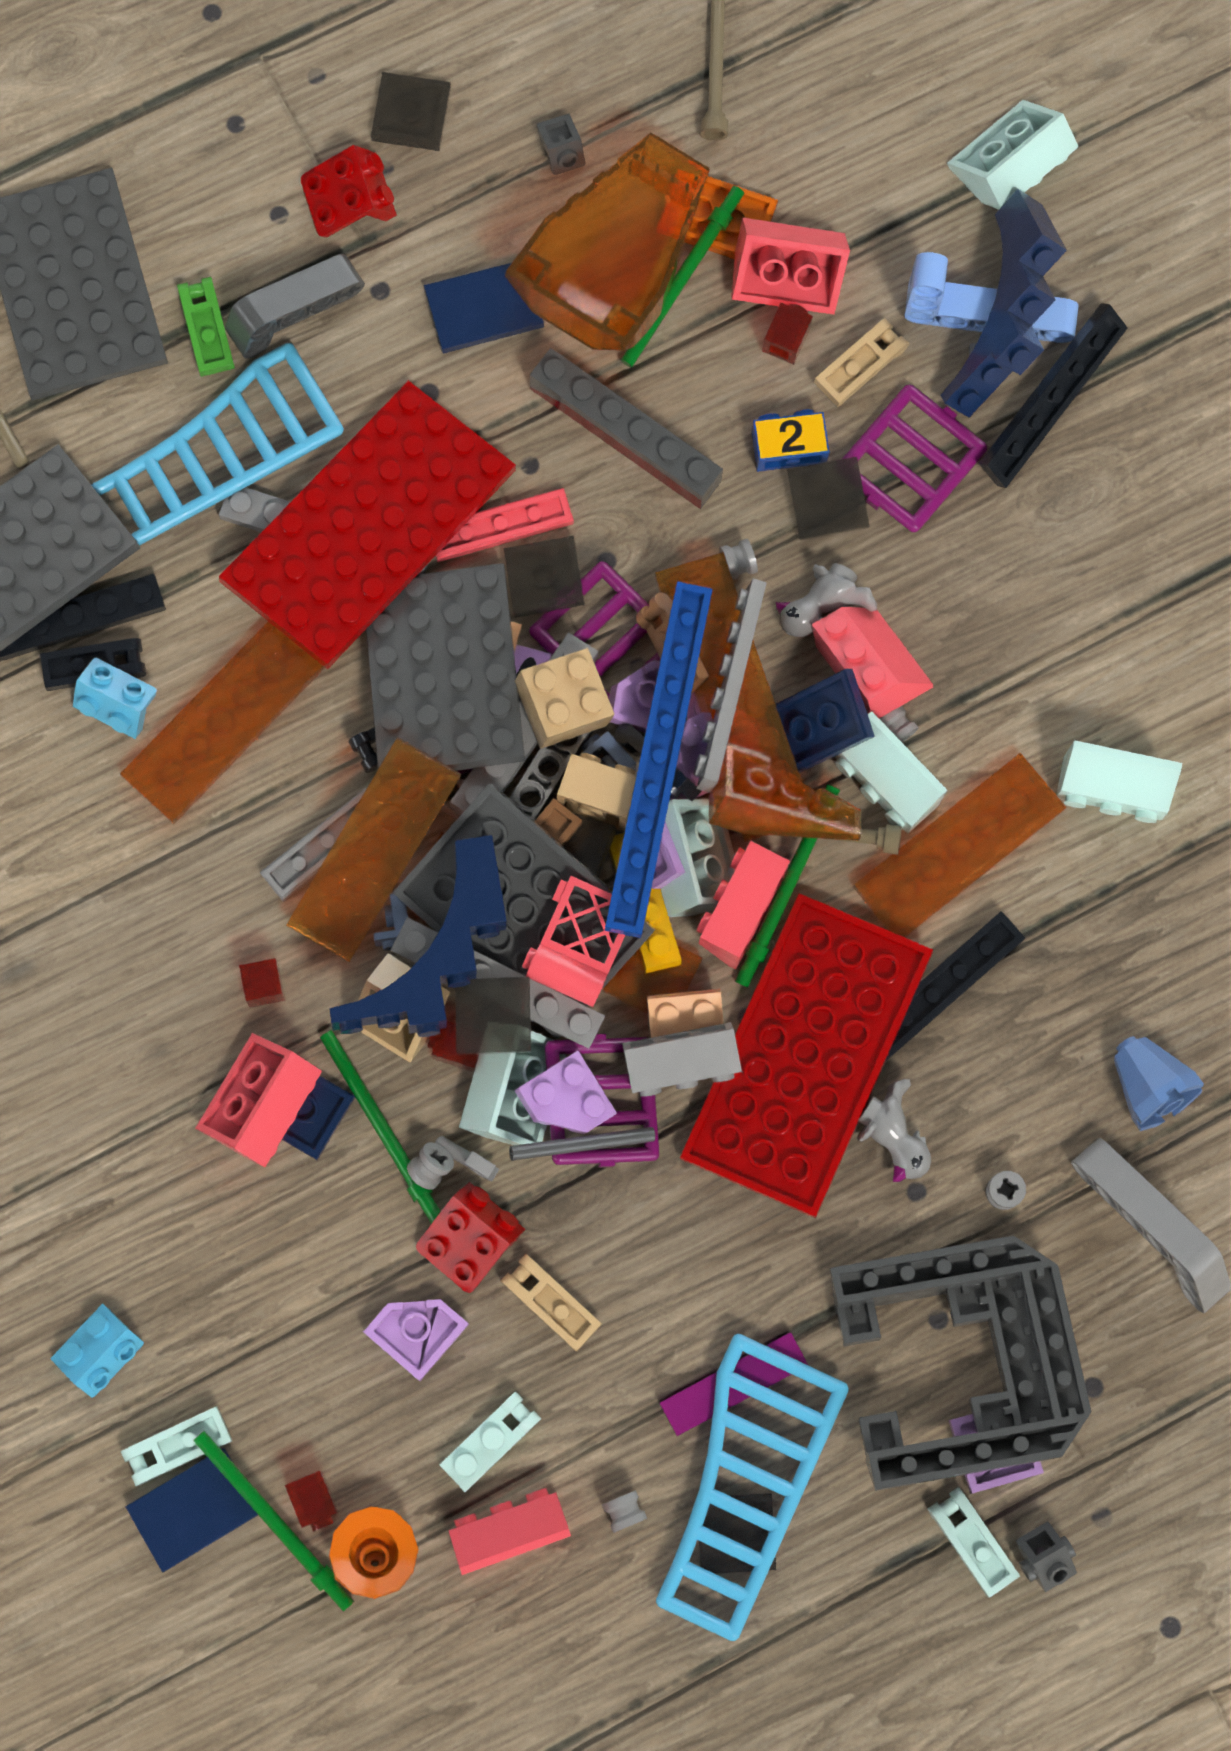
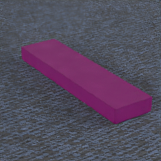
[659,1332,808,1436]

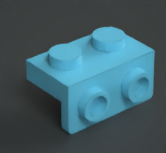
[72,658,157,739]
[50,1303,144,1398]

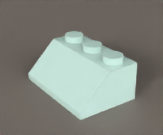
[947,100,1079,210]
[834,711,947,834]
[1056,740,1182,823]
[661,799,735,917]
[459,1021,566,1145]

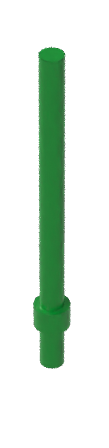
[621,186,745,368]
[735,784,840,988]
[320,1030,441,1224]
[193,1430,354,1611]

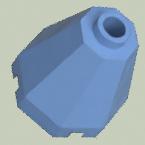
[1114,1036,1204,1131]

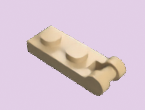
[814,318,910,407]
[500,1253,602,1352]

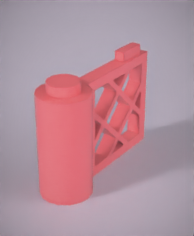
[522,876,625,1007]

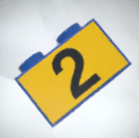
[751,409,830,472]

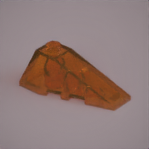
[708,743,861,841]

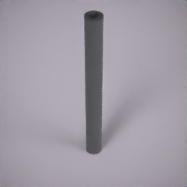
[509,1127,655,1161]

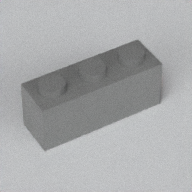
[622,1022,742,1096]

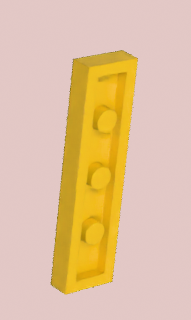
[606,833,682,974]

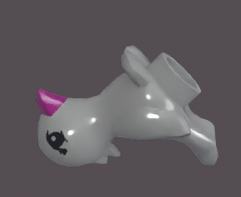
[776,563,877,637]
[857,1078,931,1182]

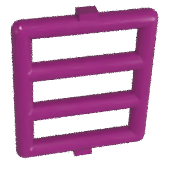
[836,384,987,532]
[529,561,663,699]
[545,1034,660,1168]

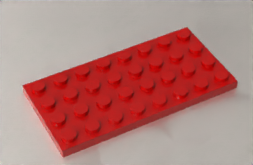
[219,380,516,669]
[680,893,933,1219]

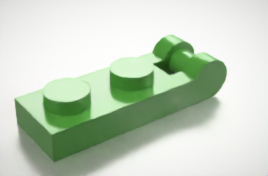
[177,276,235,377]

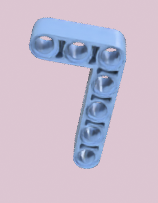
[904,252,1079,343]

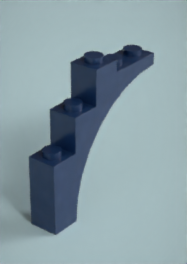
[941,189,1067,418]
[329,835,507,1037]

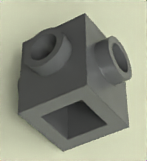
[1016,1521,1077,1592]

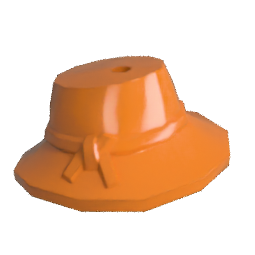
[329,1506,419,1599]

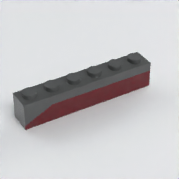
[530,348,723,509]

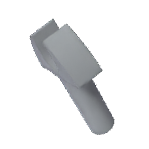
[435,1136,500,1182]

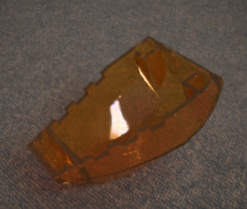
[505,132,710,351]

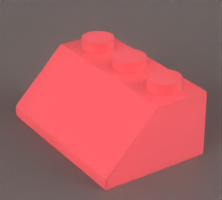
[731,218,850,315]
[812,607,933,719]
[696,841,790,970]
[195,1033,322,1167]
[449,1488,571,1575]

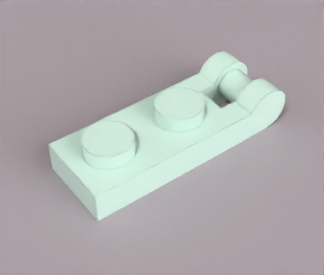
[439,1391,542,1492]
[121,1406,232,1486]
[927,1487,1020,1598]

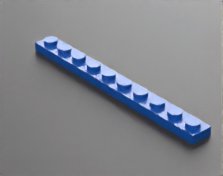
[604,581,713,938]

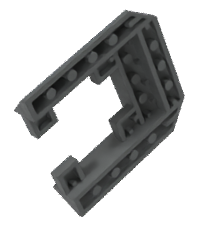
[830,1235,1091,1491]

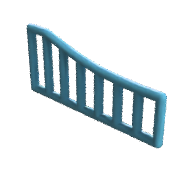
[91,343,344,546]
[656,1334,849,1641]

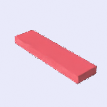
[436,488,574,563]

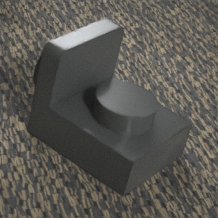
[537,114,586,175]

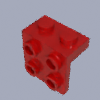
[301,145,397,238]
[416,1182,526,1293]

